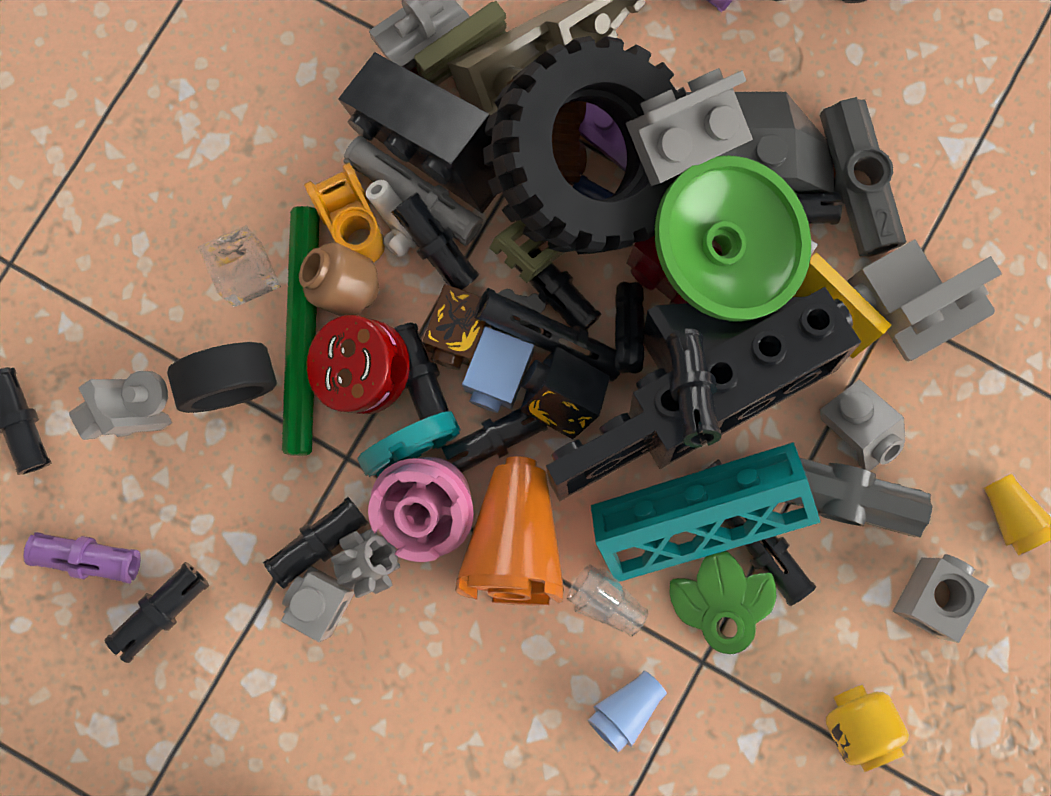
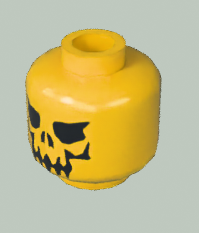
[825,685,909,772]

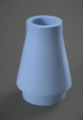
[588,671,667,753]

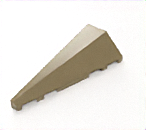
[448,0,646,115]

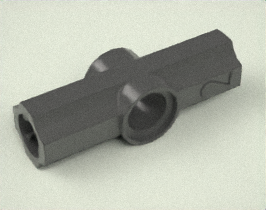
[820,97,907,257]
[785,458,933,537]

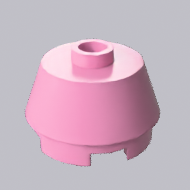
[368,457,474,562]

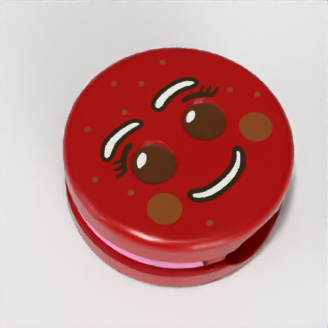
[307,315,410,414]

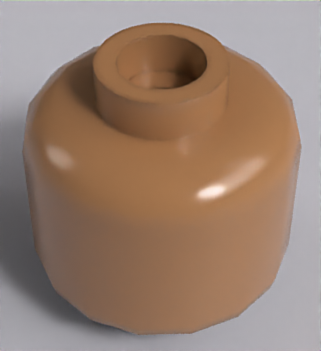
[299,242,379,316]

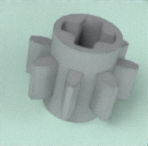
[331,528,400,598]

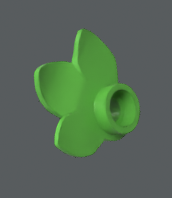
[669,551,777,654]

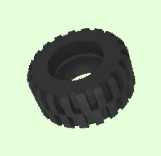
[483,36,687,255]

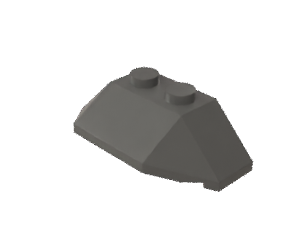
[686,92,834,194]

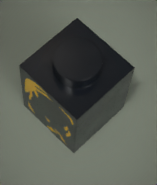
[520,346,610,440]

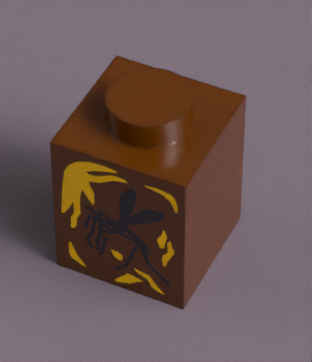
[422,284,490,370]

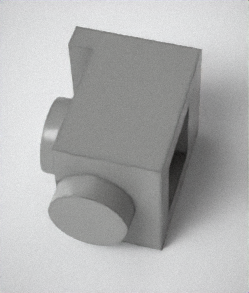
[281,566,354,642]

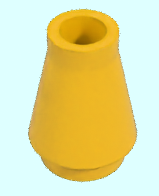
[983,474,1051,555]

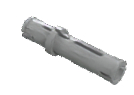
[343,136,483,246]

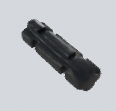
[615,281,644,374]

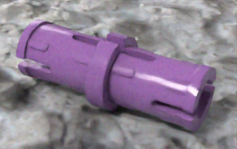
[23,532,141,584]

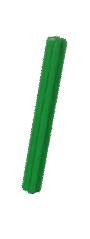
[282,206,320,456]

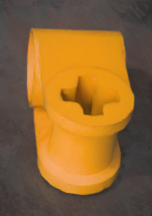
[304,162,385,262]

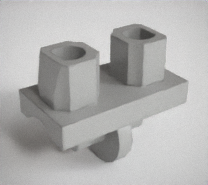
[369,0,470,71]
[69,371,172,440]

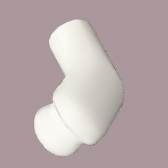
[366,180,416,257]

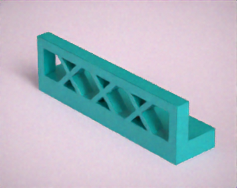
[591,442,821,583]

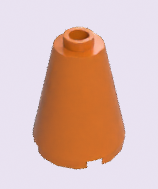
[455,456,564,606]

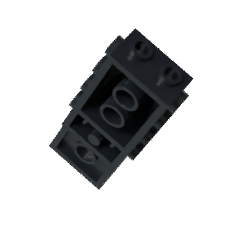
[546,287,861,501]

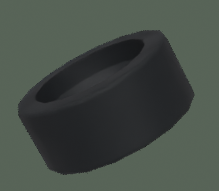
[167,342,277,413]

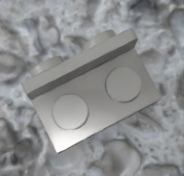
[626,68,753,186]
[884,256,1002,362]

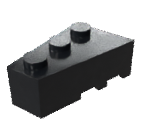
[338,52,496,214]

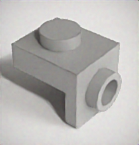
[820,379,905,471]

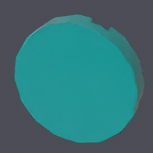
[357,411,461,477]

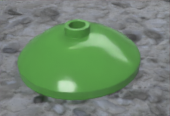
[655,155,811,321]

